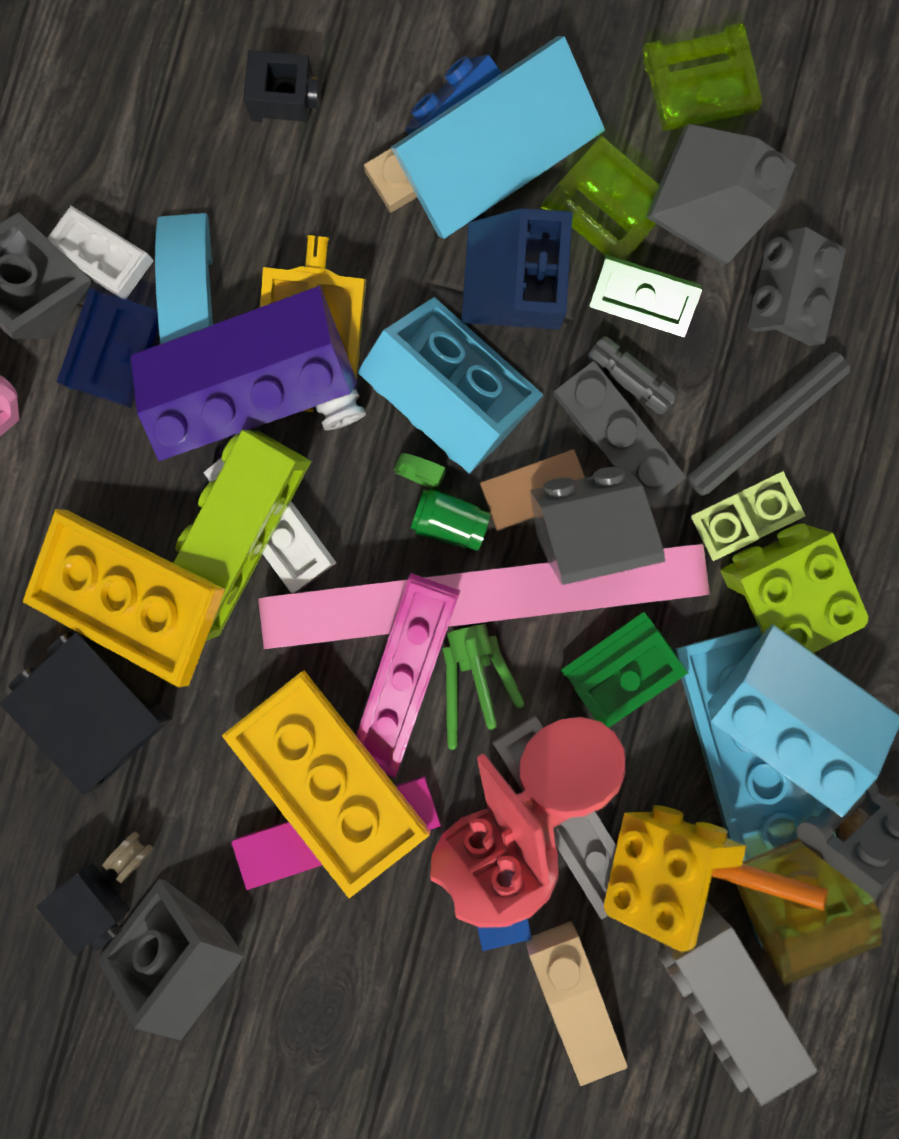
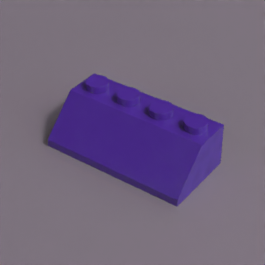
[131,285,358,461]

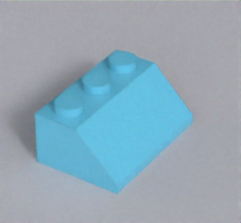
[357,297,543,474]
[707,624,899,817]

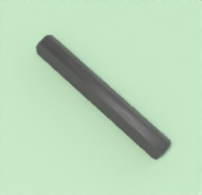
[687,352,851,496]

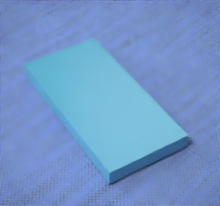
[391,36,605,239]

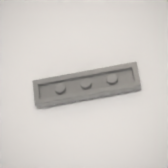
[492,715,617,920]

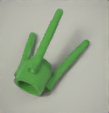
[442,624,524,750]

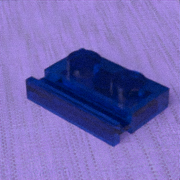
[57,288,159,409]

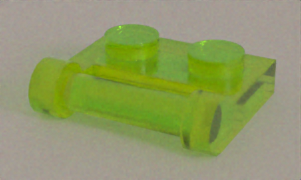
[643,23,763,132]
[541,135,659,261]

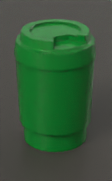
[411,489,491,551]

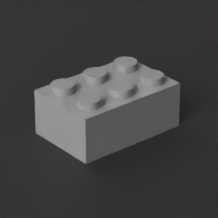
[657,902,818,1106]

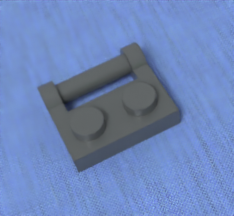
[797,781,899,899]

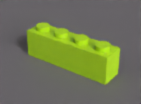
[174,430,312,641]

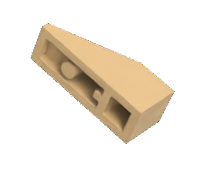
[526,921,628,1086]

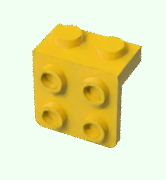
[604,805,746,952]

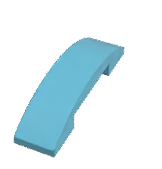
[155,213,213,344]

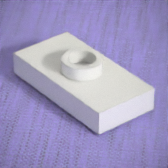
[47,206,154,301]

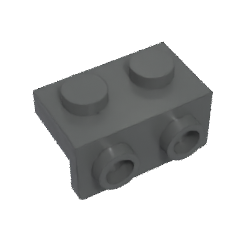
[748,227,846,346]

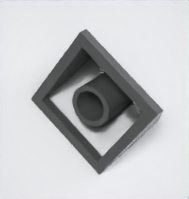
[0,212,91,339]

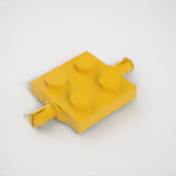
[260,235,366,412]

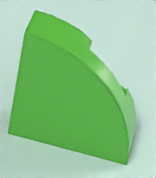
[393,453,445,490]

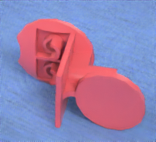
[430,717,625,927]

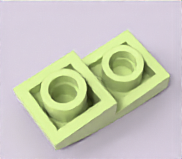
[691,471,805,561]

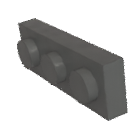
[553,361,687,506]

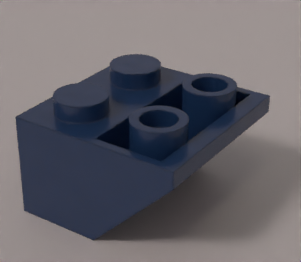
[462,208,572,330]

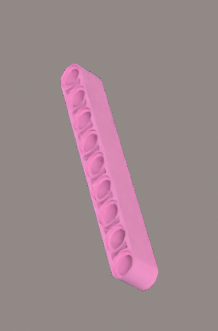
[258,544,710,649]

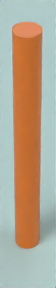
[617,832,829,911]

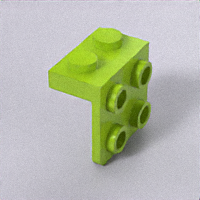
[720,524,868,653]

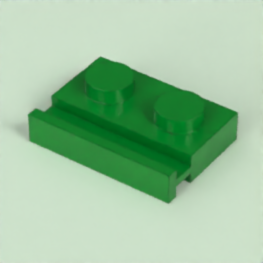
[561,612,689,728]

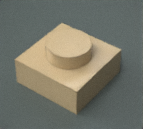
[364,149,417,213]

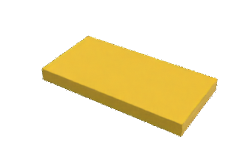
[22,509,225,687]
[222,670,431,898]

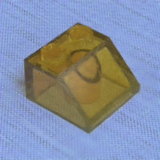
[737,838,882,985]

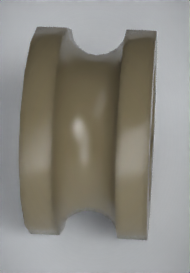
[102,831,154,883]

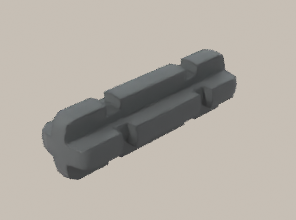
[588,336,678,414]

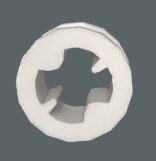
[315,389,366,430]

